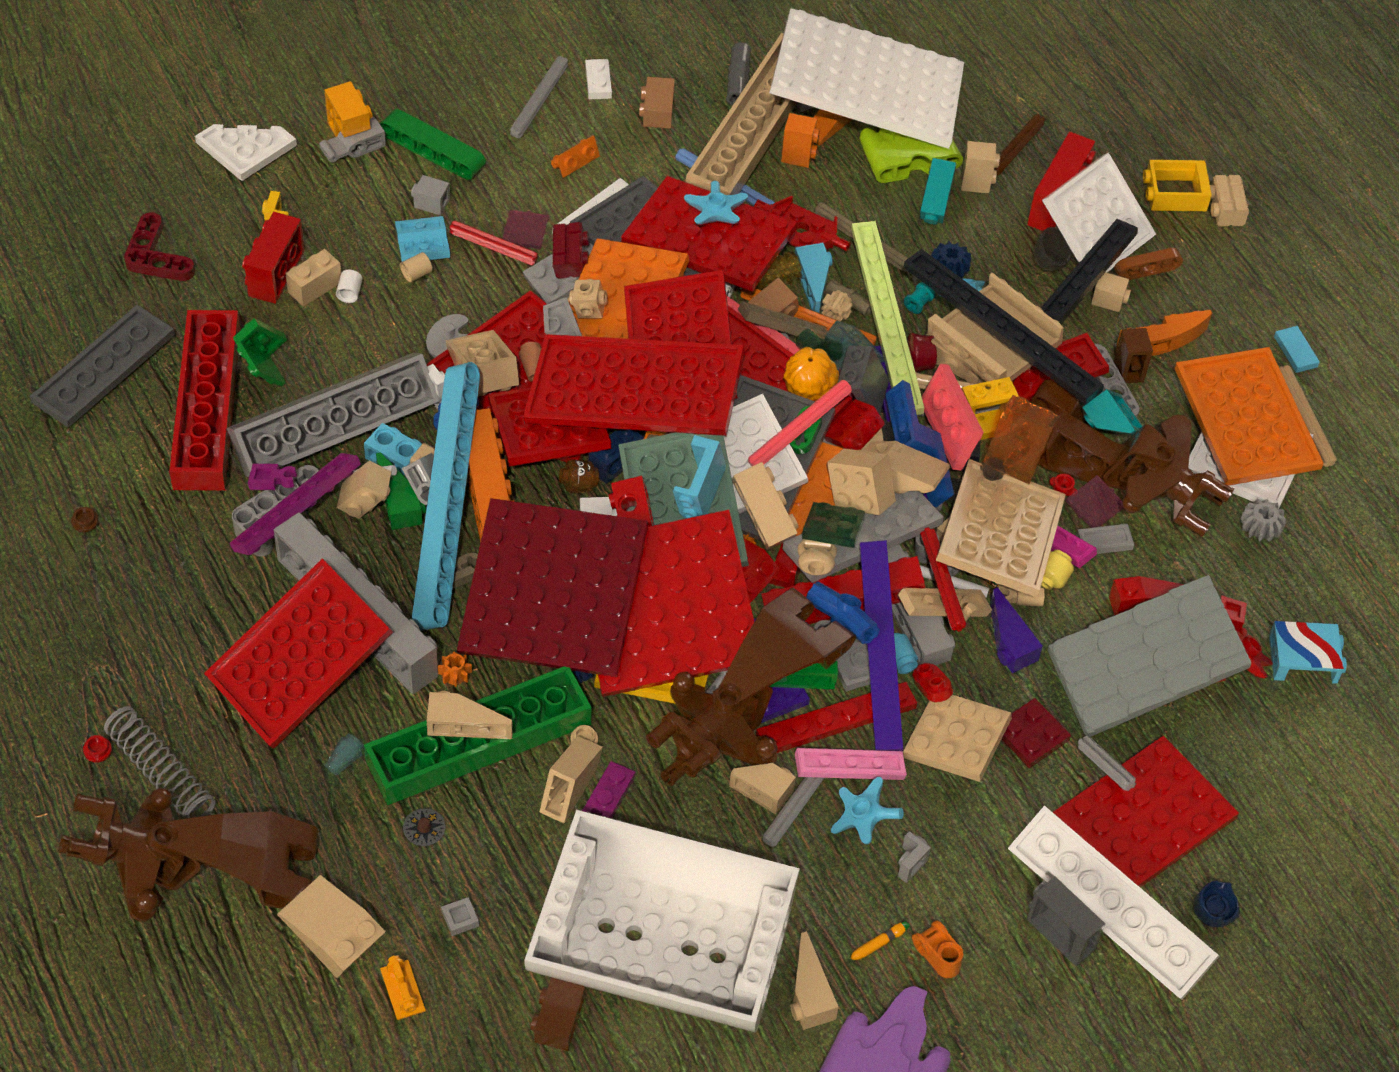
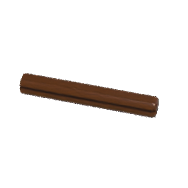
[994,114,1045,176]

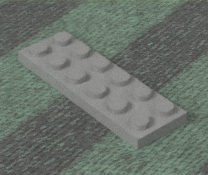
[783,491,944,583]

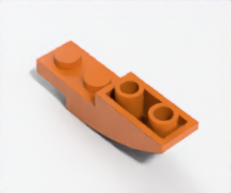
[1116,310,1212,356]

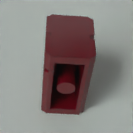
[553,222,590,279]

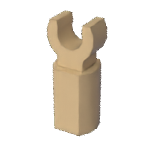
[998,585,1045,607]

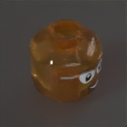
[559,459,599,493]

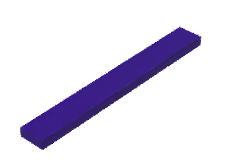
[860,540,903,751]

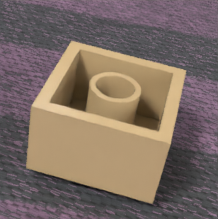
[827,449,896,515]

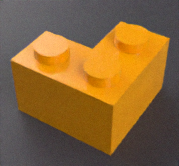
[324,81,372,138]

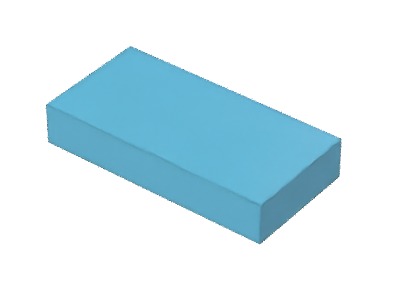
[1274,326,1320,373]

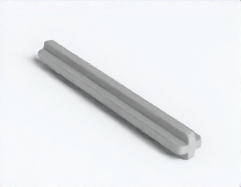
[510,56,568,139]

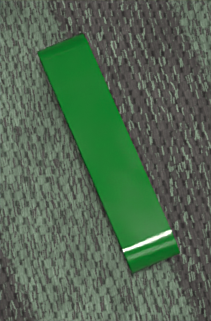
[380,109,486,180]

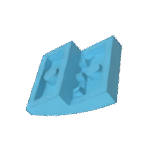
[395,216,450,262]

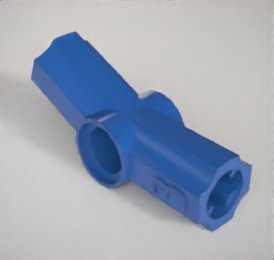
[806,581,880,644]

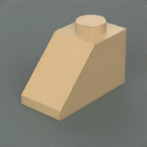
[729,763,796,814]

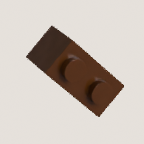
[1113,328,1153,384]
[530,977,585,1051]

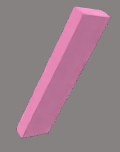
[795,748,907,780]

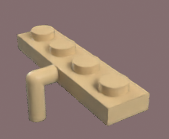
[898,588,992,621]

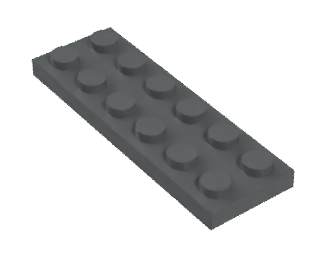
[30,305,175,428]

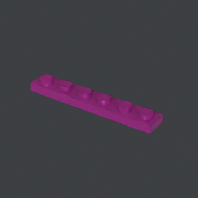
[229,453,361,555]

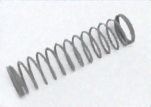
[104,706,216,819]

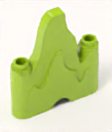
[859,127,963,183]

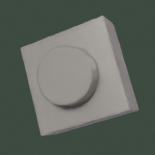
[441,897,479,936]

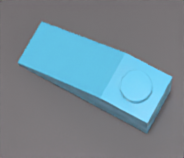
[794,243,832,313]

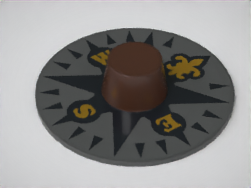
[403,808,446,846]

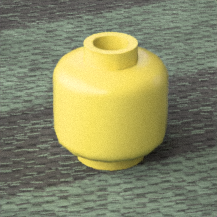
[1041,550,1074,590]

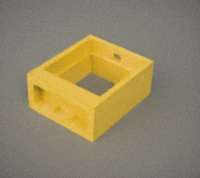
[1143,160,1212,211]
[962,377,1019,440]

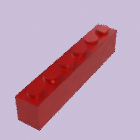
[761,556,925,624]

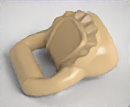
[798,538,837,576]

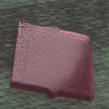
[502,210,549,249]
[1066,475,1124,528]

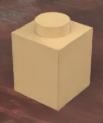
[1091,272,1131,312]

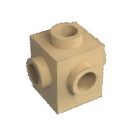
[569,279,607,318]

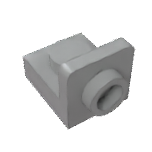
[898,832,931,883]

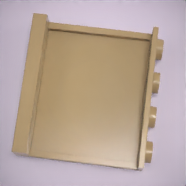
[928,273,1064,382]

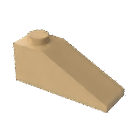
[427,691,512,739]
[790,931,838,1030]

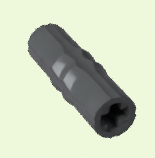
[726,42,751,106]

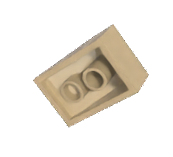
[446,330,519,396]
[277,875,386,978]

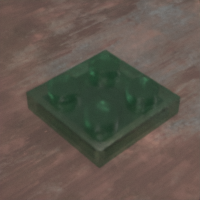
[802,502,865,548]

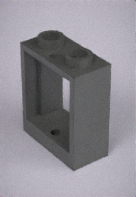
[1027,877,1105,967]

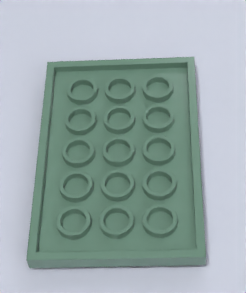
[619,432,749,567]

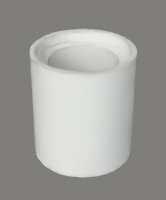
[336,270,363,303]

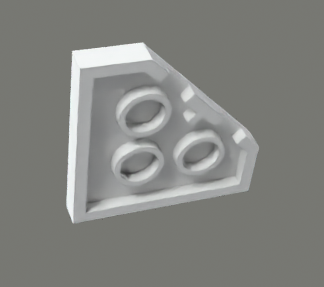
[195,124,297,181]

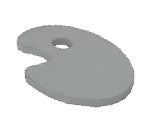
[426,314,469,358]

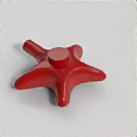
[1235,628,1273,679]

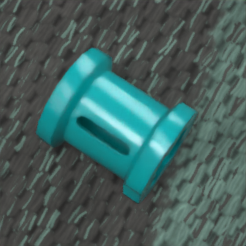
[904,282,935,314]

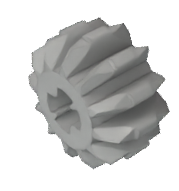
[1241,498,1286,542]

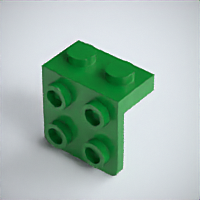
[233,318,288,387]

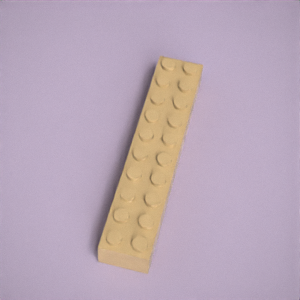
[685,33,798,195]

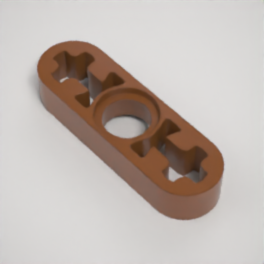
[1114,248,1183,280]

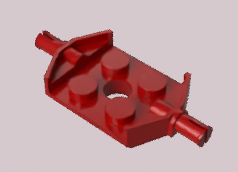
[754,196,851,252]

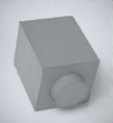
[411,175,450,216]

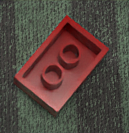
[242,211,305,304]

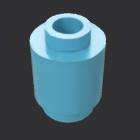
[894,633,918,674]

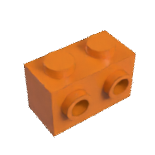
[781,113,820,168]

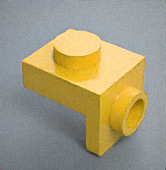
[262,191,289,220]

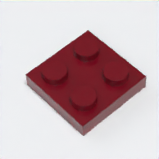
[1001,698,1071,769]

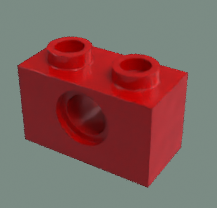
[609,476,654,527]

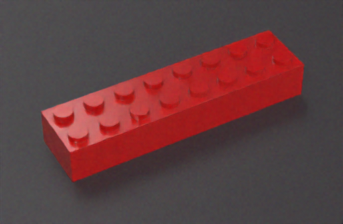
[169,310,241,491]

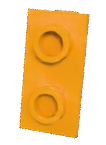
[380,955,426,1020]

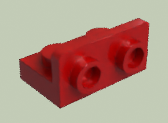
[824,399,885,450]

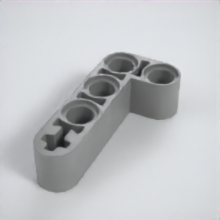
[232,465,319,556]

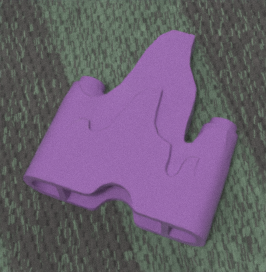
[819,986,951,1072]

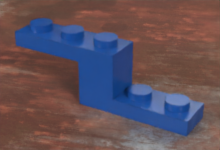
[886,380,954,508]

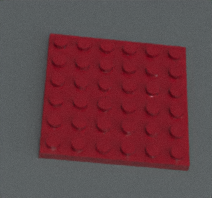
[457,498,648,677]

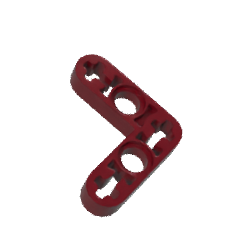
[124,212,195,281]

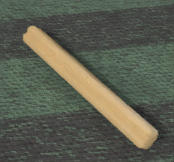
[1279,365,1337,467]

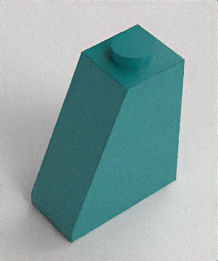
[920,158,956,224]

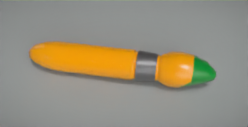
[851,922,910,960]

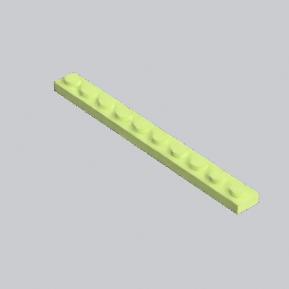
[851,221,924,415]

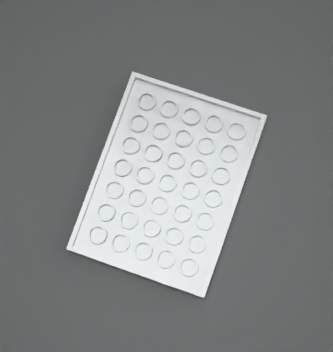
[769,8,964,149]

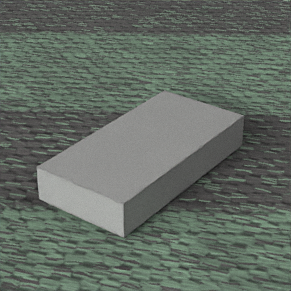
[1076,524,1134,554]

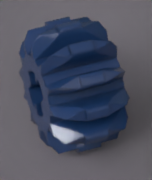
[931,240,972,279]

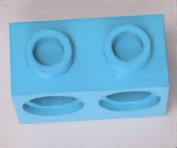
[364,423,422,480]

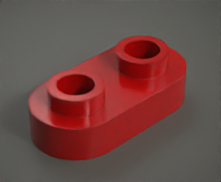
[913,663,953,702]

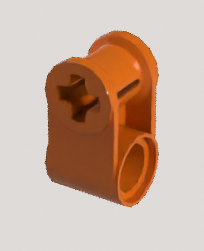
[912,920,963,978]

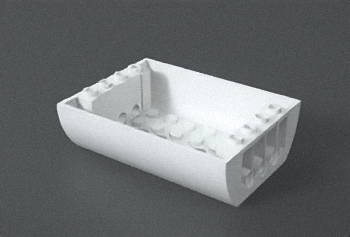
[525,810,800,1032]

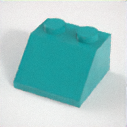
[1082,389,1142,435]

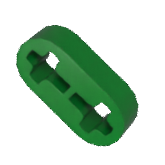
[789,406,822,455]

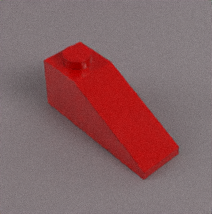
[1109,576,1184,615]

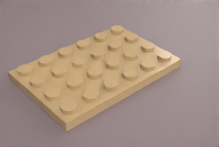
[936,459,1066,598]

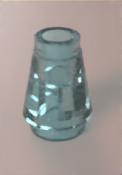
[325,733,364,776]

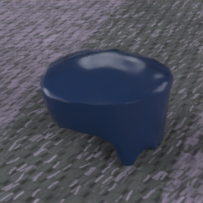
[1193,881,1240,928]

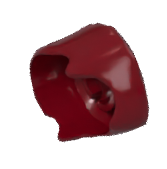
[907,333,937,372]

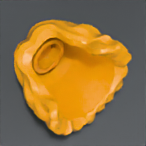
[783,347,840,401]

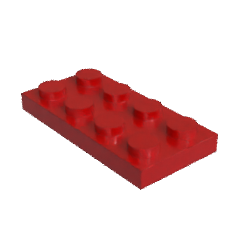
[1013,333,1109,407]

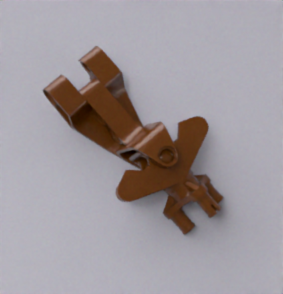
[1009,380,1234,537]
[646,588,856,786]
[58,788,318,922]

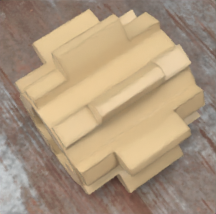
[821,290,853,321]

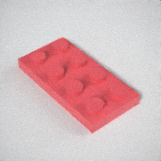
[922,364,984,471]

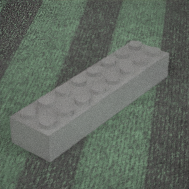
[227,353,440,477]
[273,512,438,695]

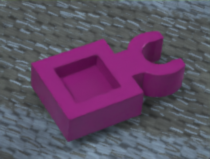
[248,464,297,490]

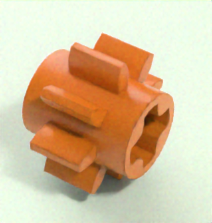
[438,651,472,687]

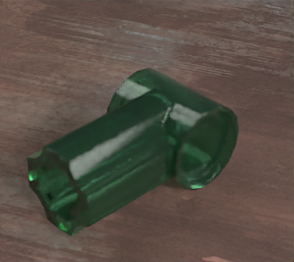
[796,329,844,362]

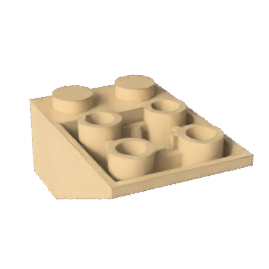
[865,441,950,494]

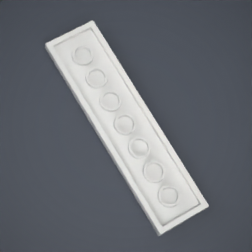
[1008,806,1220,1000]

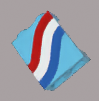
[1269,621,1347,683]

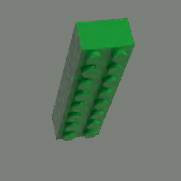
[364,667,592,806]

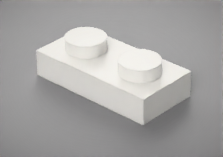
[585,59,612,99]

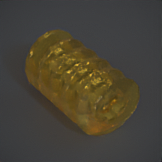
[756,252,802,290]

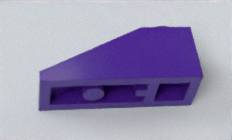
[990,587,1043,673]

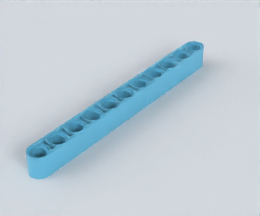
[412,362,480,631]

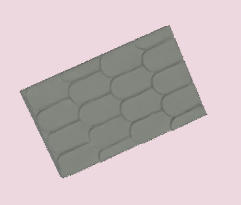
[1047,575,1252,737]

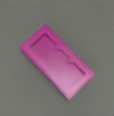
[1051,525,1097,568]

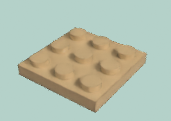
[903,695,1012,782]

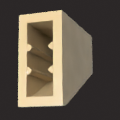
[539,736,603,823]

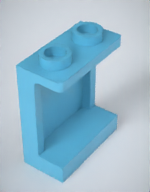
[673,435,726,519]

